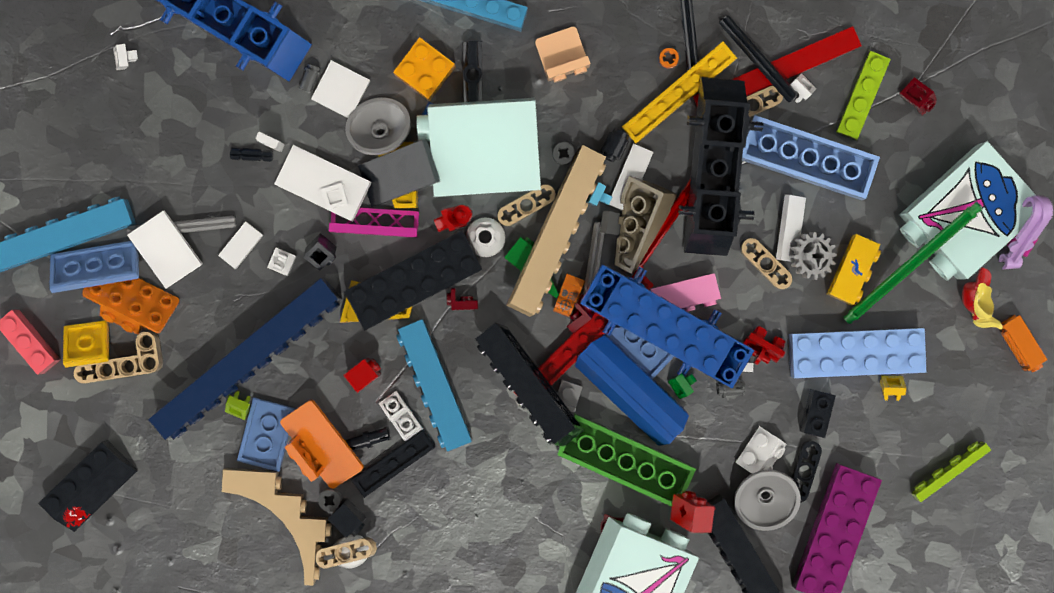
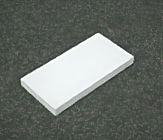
[275,145,372,222]

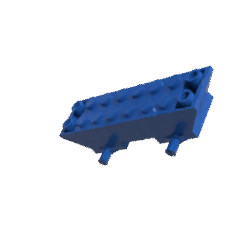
[156,0,312,82]
[580,264,755,389]

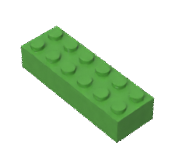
[557,413,696,507]

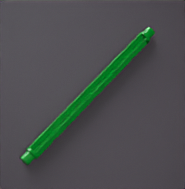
[844,201,983,324]

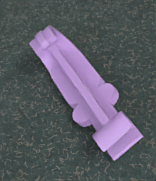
[999,195,1053,270]

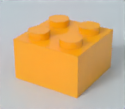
[393,37,456,102]

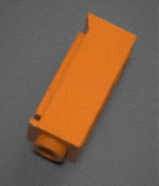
[1001,315,1047,372]

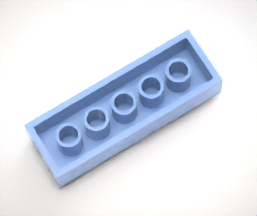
[742,115,880,200]
[789,328,927,378]

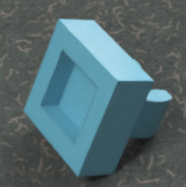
[586,182,612,206]

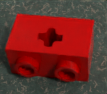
[343,358,382,393]
[670,491,715,533]

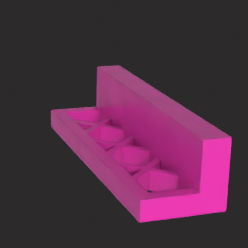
[329,208,419,238]

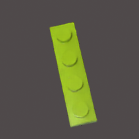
[836,51,891,140]
[911,441,991,502]

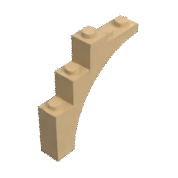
[222,468,332,586]

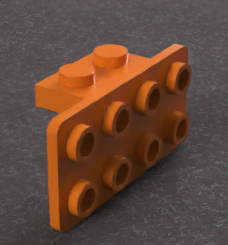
[82,278,179,335]
[280,400,364,489]

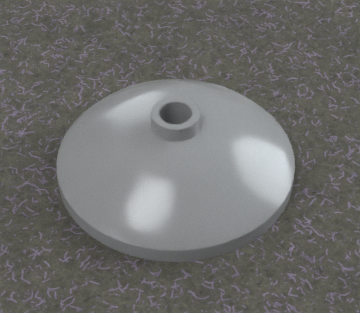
[345,98,411,155]
[734,470,801,531]

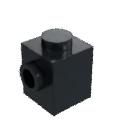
[303,233,337,271]

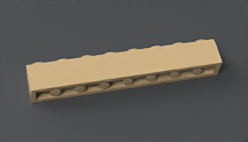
[506,145,606,317]

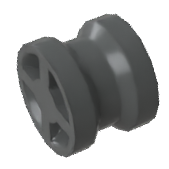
[553,142,575,165]
[318,488,342,512]

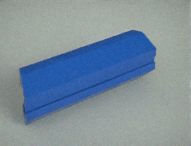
[575,335,689,446]

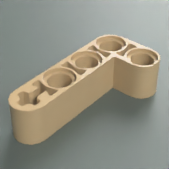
[74,331,163,383]

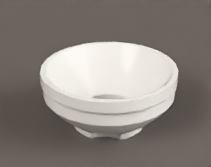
[466,217,505,257]

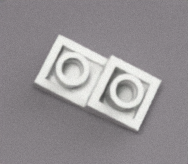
[378,391,423,441]

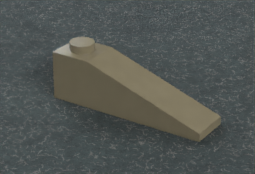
[615,176,677,274]

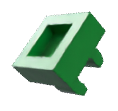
[667,374,697,399]

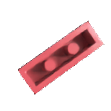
[0,310,61,375]

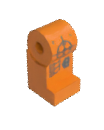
[553,273,585,317]

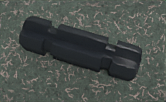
[230,148,273,162]

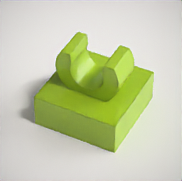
[225,391,250,420]

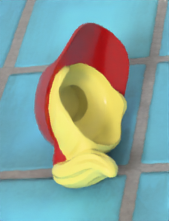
[962,268,1003,329]

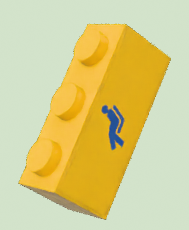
[826,234,881,305]

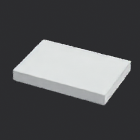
[127,210,203,288]

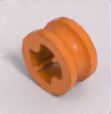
[659,48,679,69]

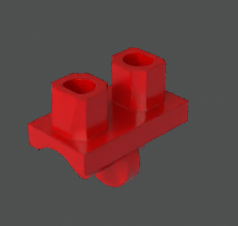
[434,205,472,232]
[743,326,786,365]

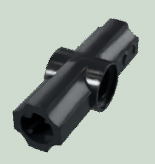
[463,41,483,102]

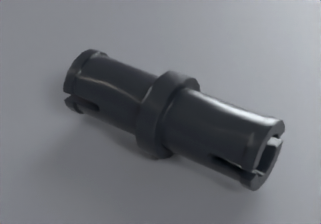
[345,426,391,451]

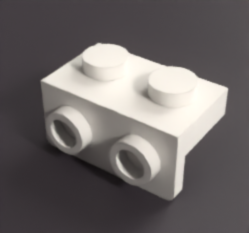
[735,426,786,474]

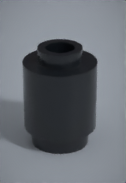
[600,128,629,162]

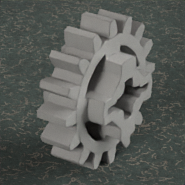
[789,232,837,280]

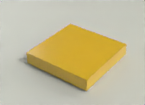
[63,320,109,368]

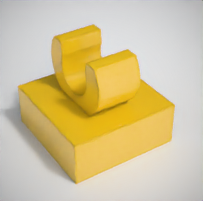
[880,376,907,401]

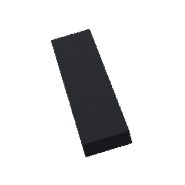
[351,430,435,498]

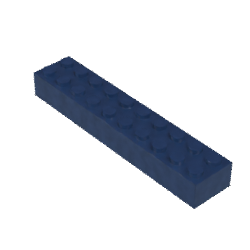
[148,278,342,440]

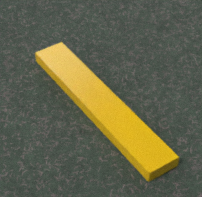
[622,41,737,144]

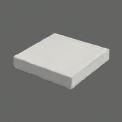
[311,60,370,118]

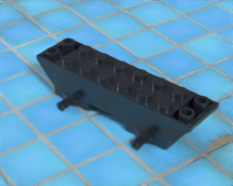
[678,77,763,256]

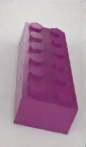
[792,463,882,593]

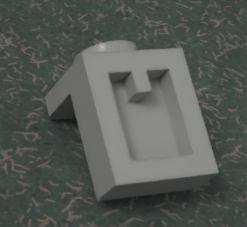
[557,380,582,412]

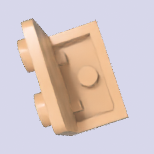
[535,27,590,83]

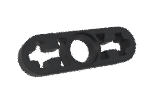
[792,440,822,503]

